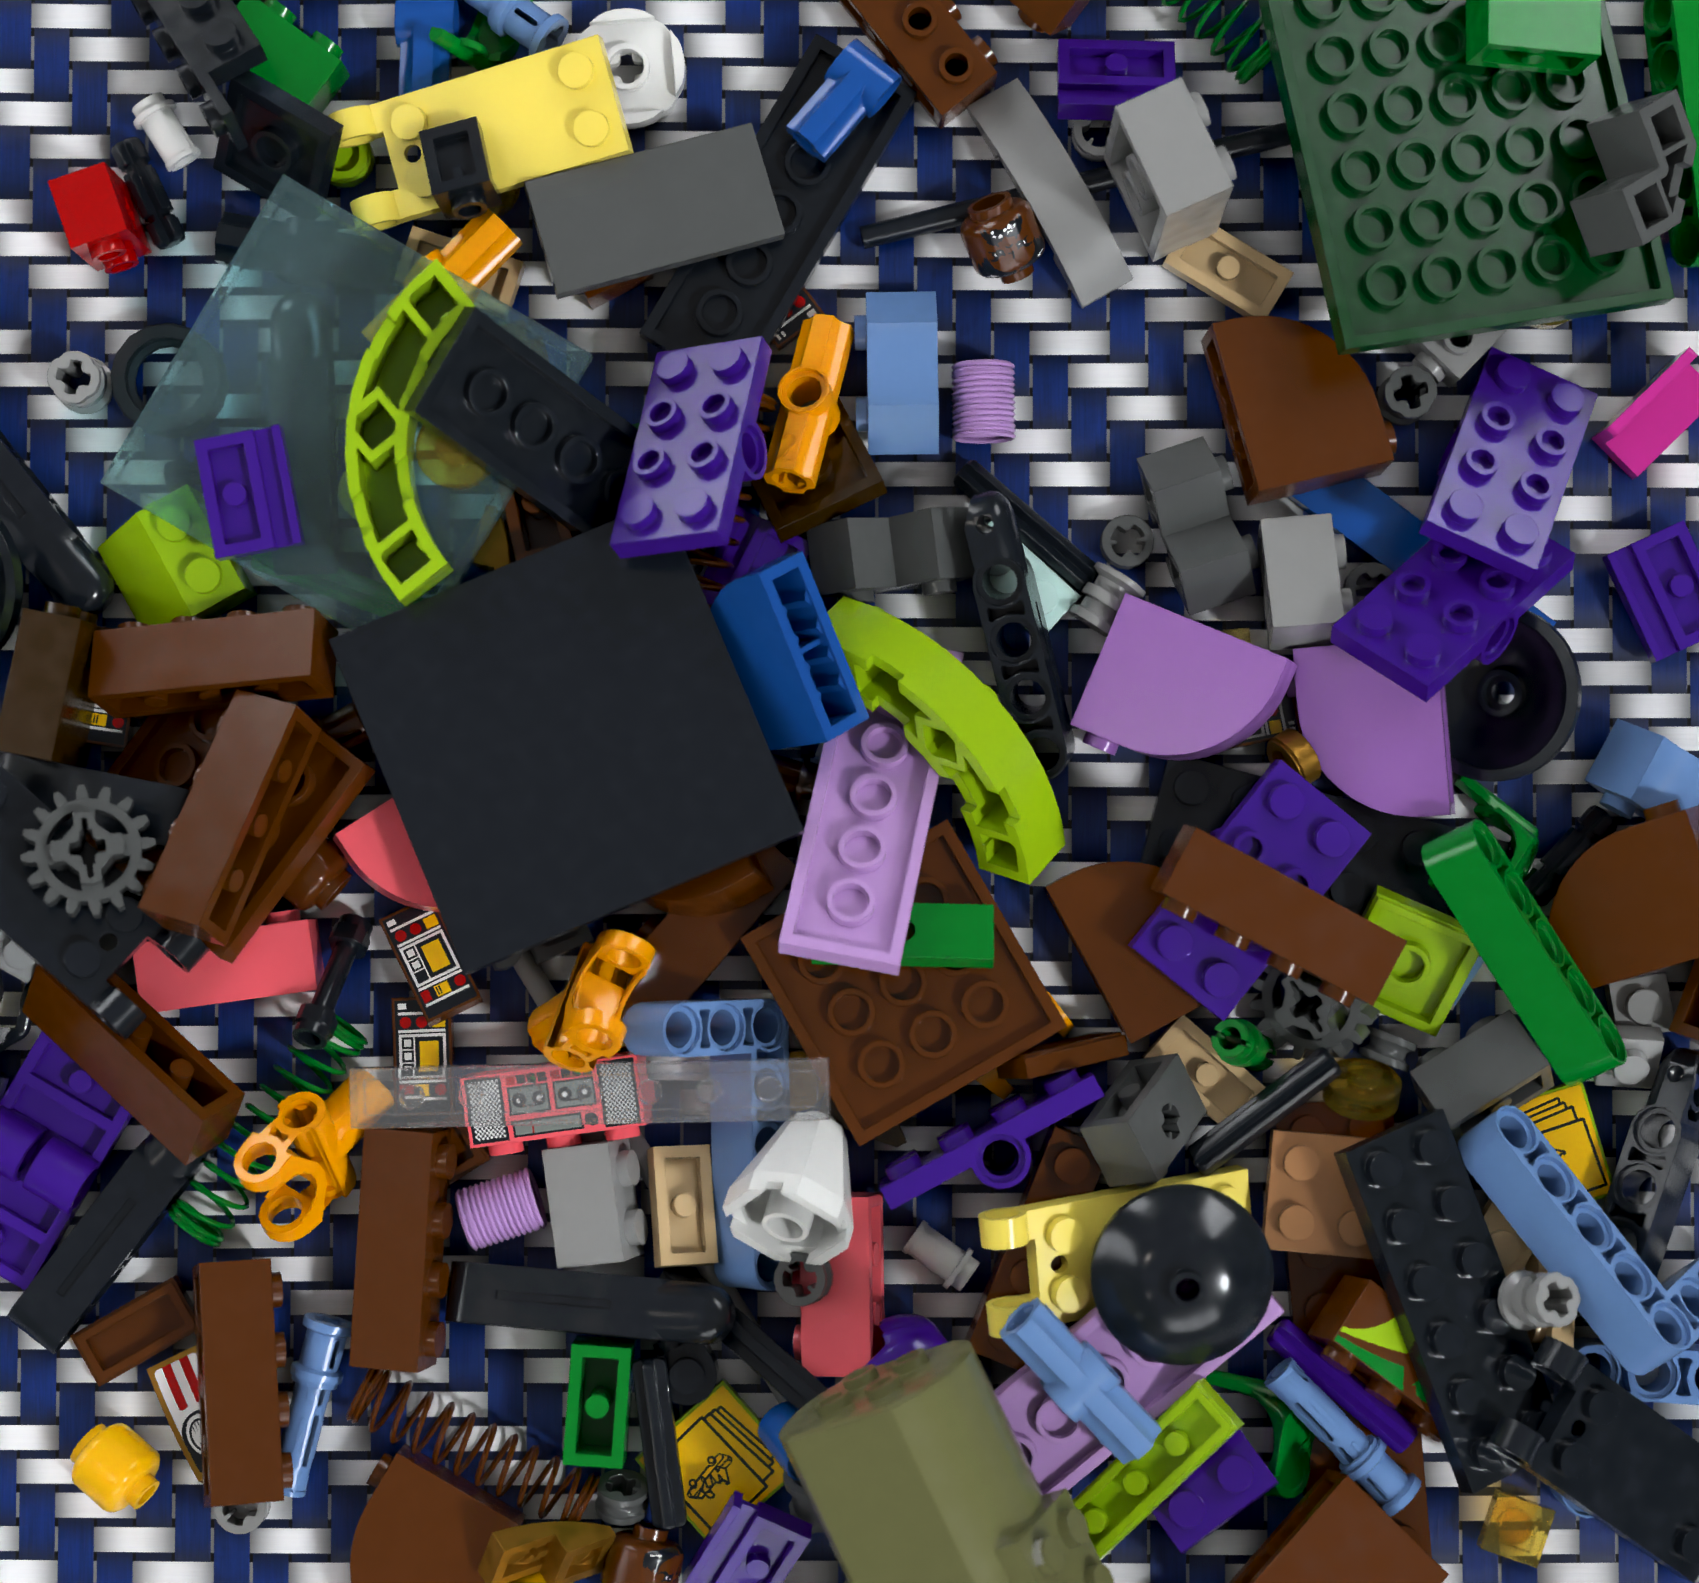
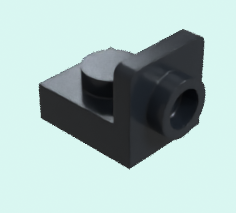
[419,116,502,219]

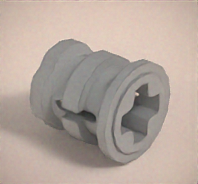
[47,351,113,414]
[1069,562,1146,637]
[1497,1270,1580,1331]

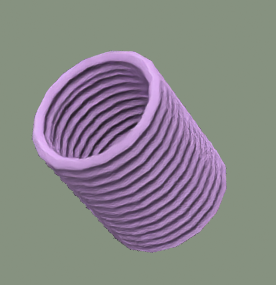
[951,359,1016,444]
[455,1167,547,1251]

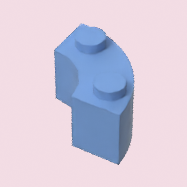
[854,291,939,455]
[1584,719,1699,819]

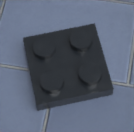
[213,70,344,221]

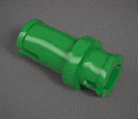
[1211,1019,1277,1072]

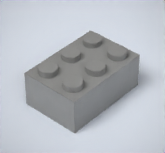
[1104,77,1237,262]

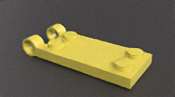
[328,34,634,234]
[978,1165,1252,1339]

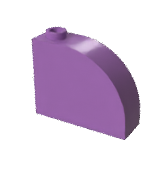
[1070,593,1298,761]
[1286,645,1456,817]

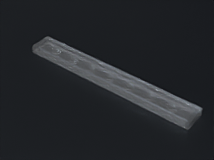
[349,1057,831,1129]

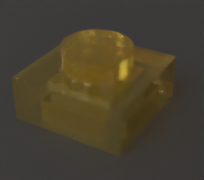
[1477,1488,1556,1568]

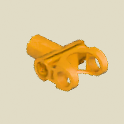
[527,929,656,1072]
[233,1067,395,1242]

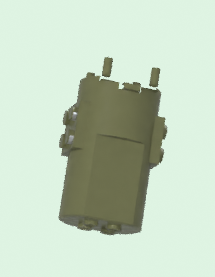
[779,1339,1114,1583]

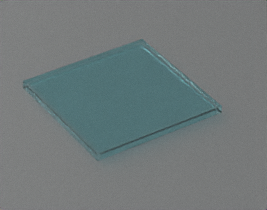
[100,174,594,630]

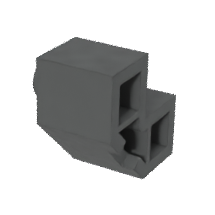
[1569,89,1697,257]
[1136,436,1260,616]
[806,507,975,604]

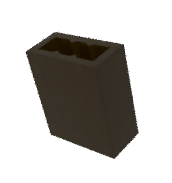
[0,601,106,768]

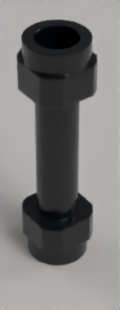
[292,913,373,1049]

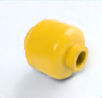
[70,1423,160,1512]

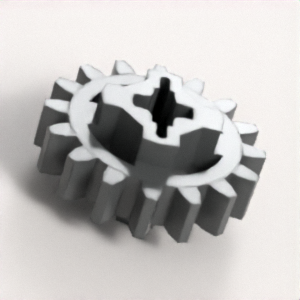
[20,785,157,919]
[1250,965,1381,1060]

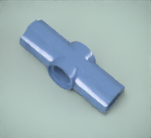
[999,1297,1162,1465]

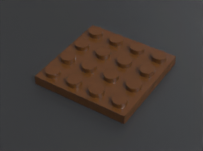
[86,702,376,963]
[740,819,1067,1147]

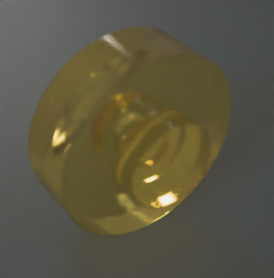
[415,425,490,491]
[1322,1058,1402,1121]

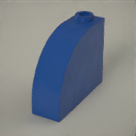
[710,551,870,751]

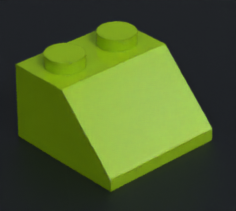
[97,485,257,625]

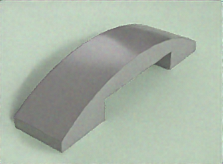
[967,78,1133,309]

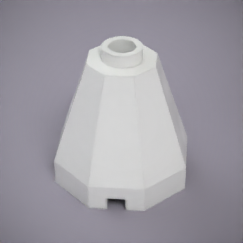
[722,1110,854,1265]

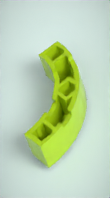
[345,258,476,607]
[827,596,1066,885]

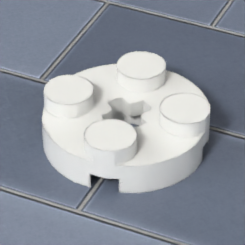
[575,8,686,129]

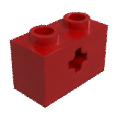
[47,162,152,274]

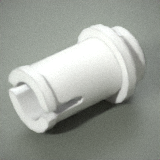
[132,92,200,172]
[902,1220,980,1291]

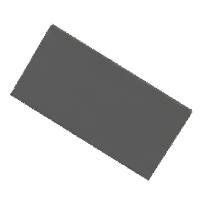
[524,122,785,299]

